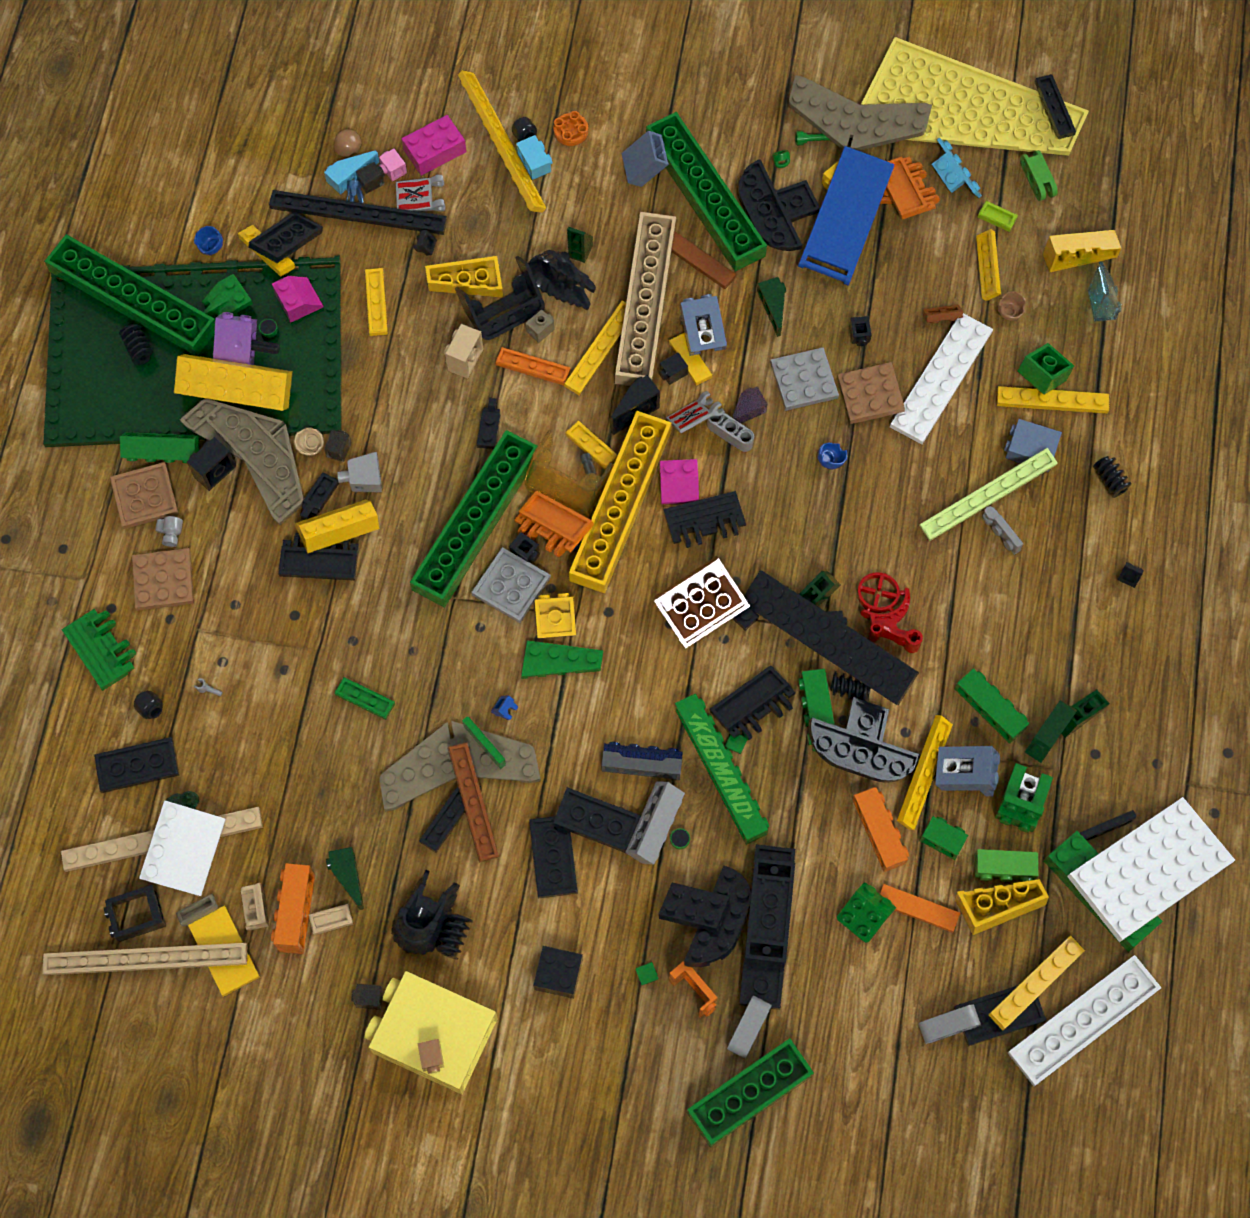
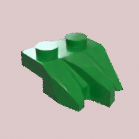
[202,274,253,317]

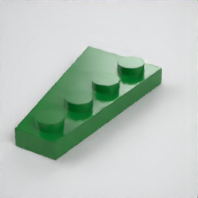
[521,641,604,679]

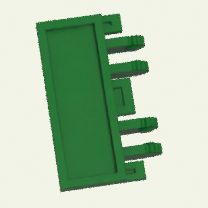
[61,609,136,691]

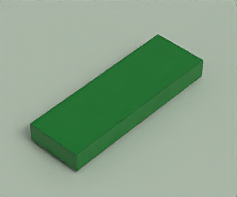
[334,677,395,720]
[462,716,506,770]

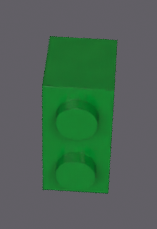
[920,816,969,860]

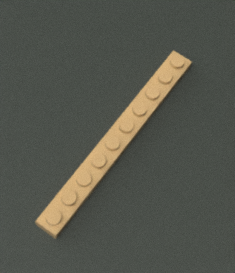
[61,807,263,872]
[43,943,247,975]

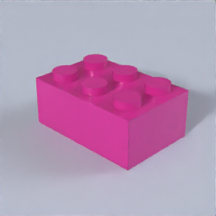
[402,115,467,176]

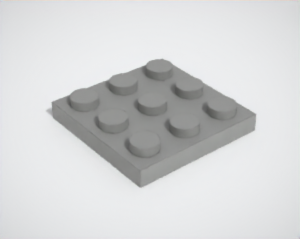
[770,348,839,411]
[471,547,551,623]

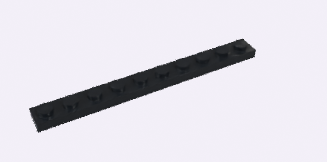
[269,190,447,235]

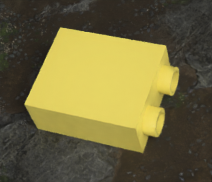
[364,971,498,1095]

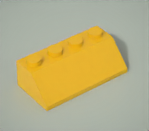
[295,499,379,553]

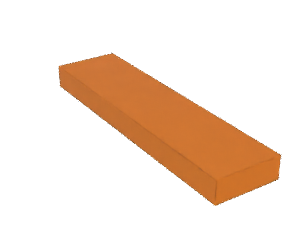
[495,347,571,386]
[880,884,960,933]

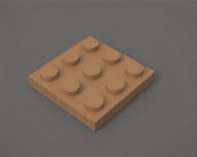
[838,362,905,424]
[110,462,179,529]
[132,548,194,611]

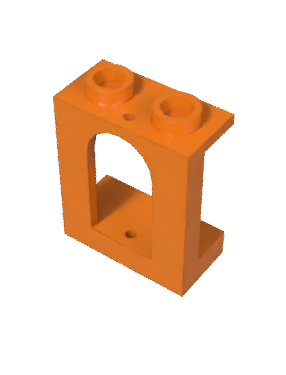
[669,961,718,1018]

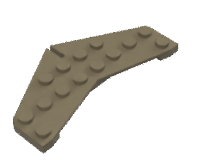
[789,75,932,151]
[180,399,304,525]
[380,721,541,812]

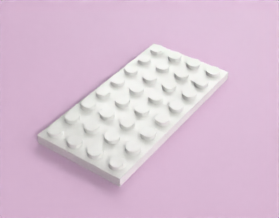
[1067,797,1235,942]

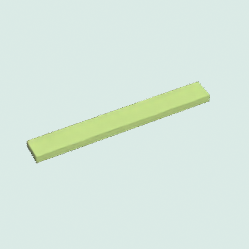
[919,448,1058,542]

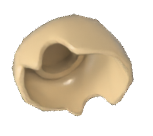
[294,428,324,456]

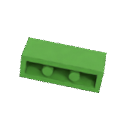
[975,849,1039,882]

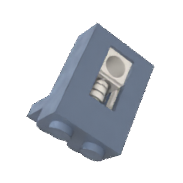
[679,294,727,356]
[935,746,1000,796]

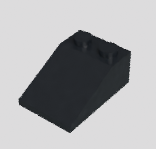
[611,375,660,435]

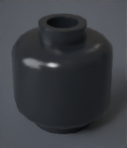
[512,117,537,142]
[133,690,163,719]

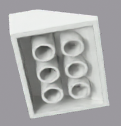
[139,801,226,896]

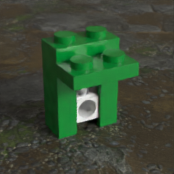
[995,763,1053,833]

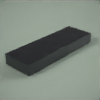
[1080,810,1136,841]

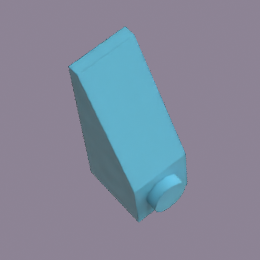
[324,151,379,195]

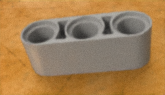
[707,409,754,452]
[727,995,772,1059]
[918,1004,981,1044]

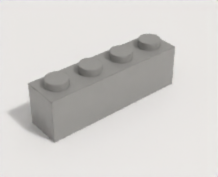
[625,782,685,865]

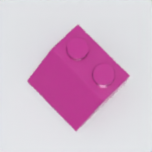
[272,276,323,322]
[659,459,699,504]

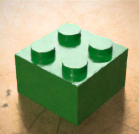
[1017,343,1075,395]

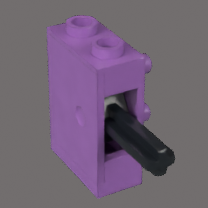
[213,312,280,365]

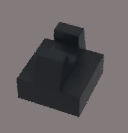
[413,230,437,256]
[1117,562,1144,588]

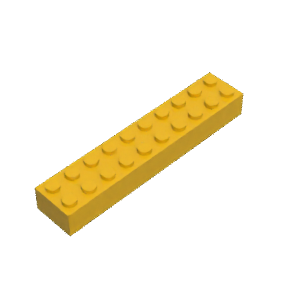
[569,411,672,594]

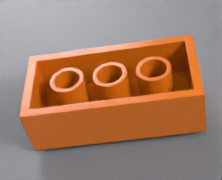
[271,863,315,954]

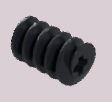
[119,324,153,365]
[1093,456,1132,498]
[830,671,871,701]
[436,914,473,959]

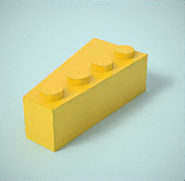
[1043,230,1121,273]
[425,256,503,298]
[955,879,1049,935]

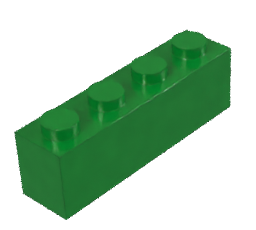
[120,432,199,463]
[955,668,1030,744]
[798,669,835,751]

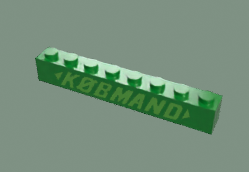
[675,693,769,845]

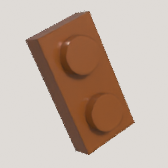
[923,304,963,324]

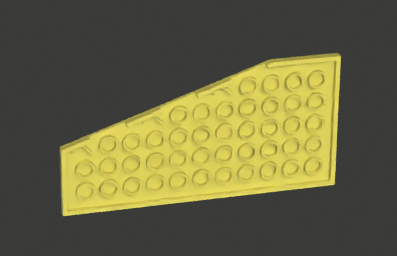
[861,37,1089,156]

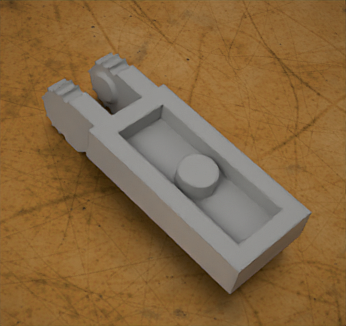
[982,506,1023,555]

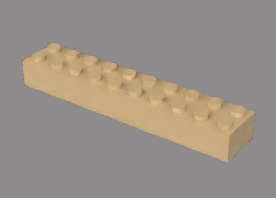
[615,212,676,386]

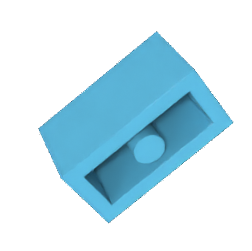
[516,135,553,180]

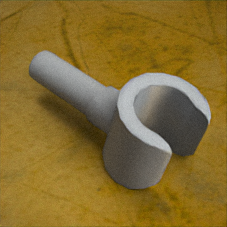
[194,678,223,697]

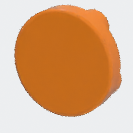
[553,111,588,146]

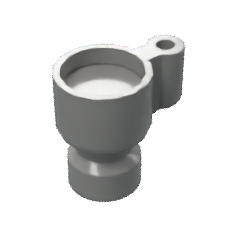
[155,516,183,547]

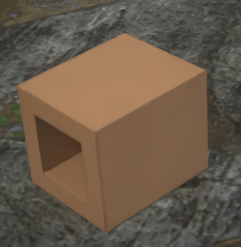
[417,1039,444,1074]

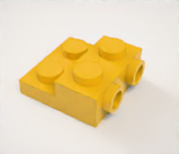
[535,593,576,638]

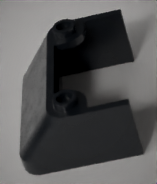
[455,256,545,340]

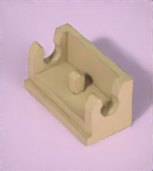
[241,883,269,931]

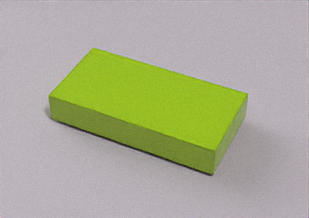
[978,201,1018,232]

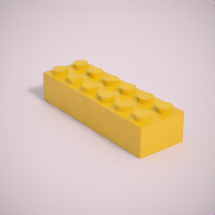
[174,354,293,411]

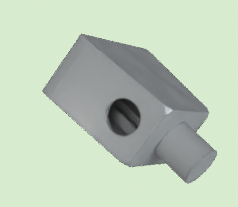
[338,452,382,492]

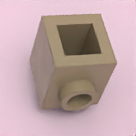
[526,309,555,343]

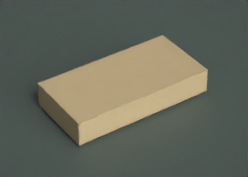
[309,904,353,935]

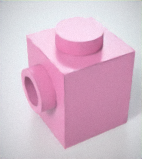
[379,149,407,181]

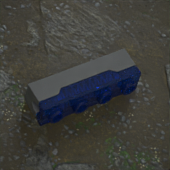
[602,742,683,780]

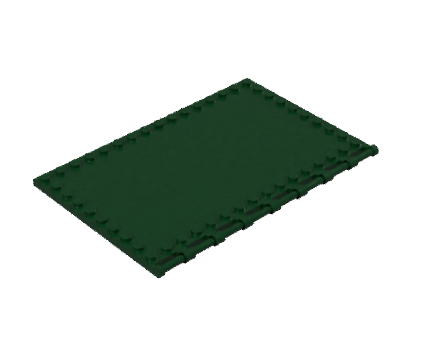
[43,255,342,448]

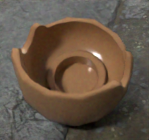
[334,129,362,157]
[998,291,1026,321]

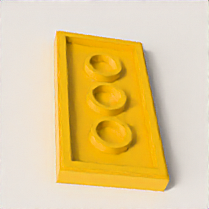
[188,905,260,997]

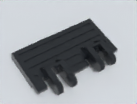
[663,491,746,548]
[278,533,359,581]
[710,665,795,740]

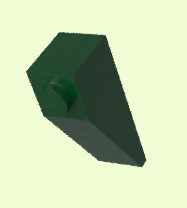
[567,226,593,263]
[757,277,786,337]
[799,571,841,606]
[1062,689,1110,738]
[1025,699,1077,763]
[326,847,364,910]

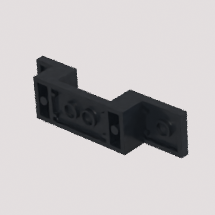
[739,844,796,1010]

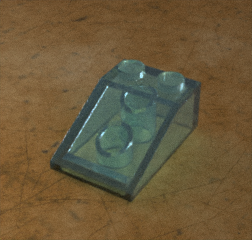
[1088,262,1121,322]

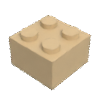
[444,324,484,379]

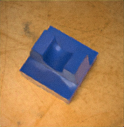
[491,695,518,720]

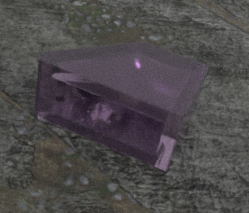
[733,386,768,423]

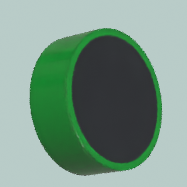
[259,319,278,338]
[670,829,690,850]

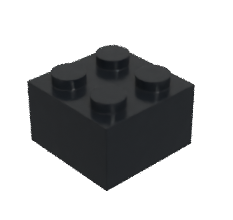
[187,437,236,491]
[533,946,583,999]

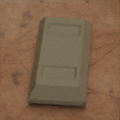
[176,894,218,927]

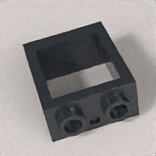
[104,885,166,942]

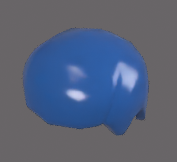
[194,226,223,255]
[817,442,847,470]

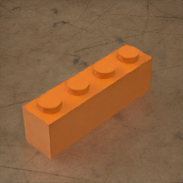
[852,787,909,872]

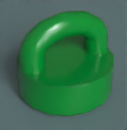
[772,150,790,168]

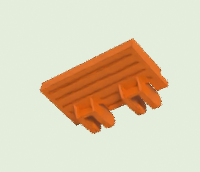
[886,156,940,220]
[514,490,594,557]

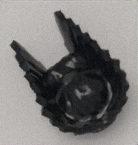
[528,250,596,310]
[391,869,460,955]

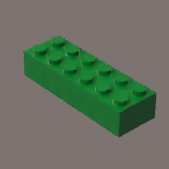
[1044,831,1163,953]
[686,1038,814,1148]

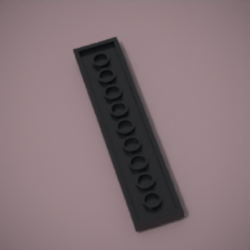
[744,570,919,705]

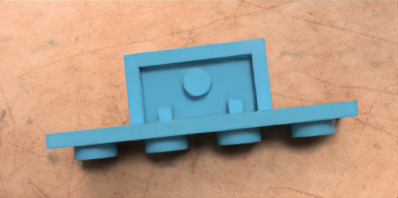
[932,138,982,198]

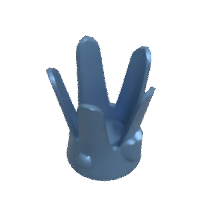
[346,180,364,203]

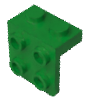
[837,882,897,943]

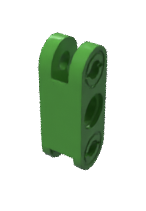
[1020,150,1058,201]

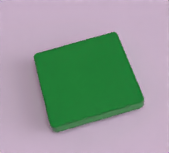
[725,735,747,754]
[635,962,659,986]

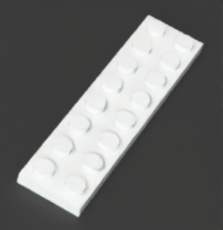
[890,313,993,444]
[1008,955,1161,1086]

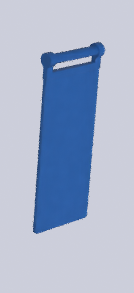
[798,146,894,286]

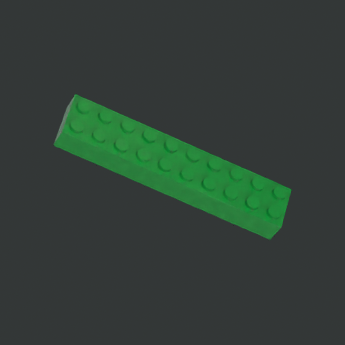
[646,111,767,272]
[44,234,215,356]
[410,430,539,608]

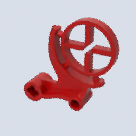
[857,572,923,653]

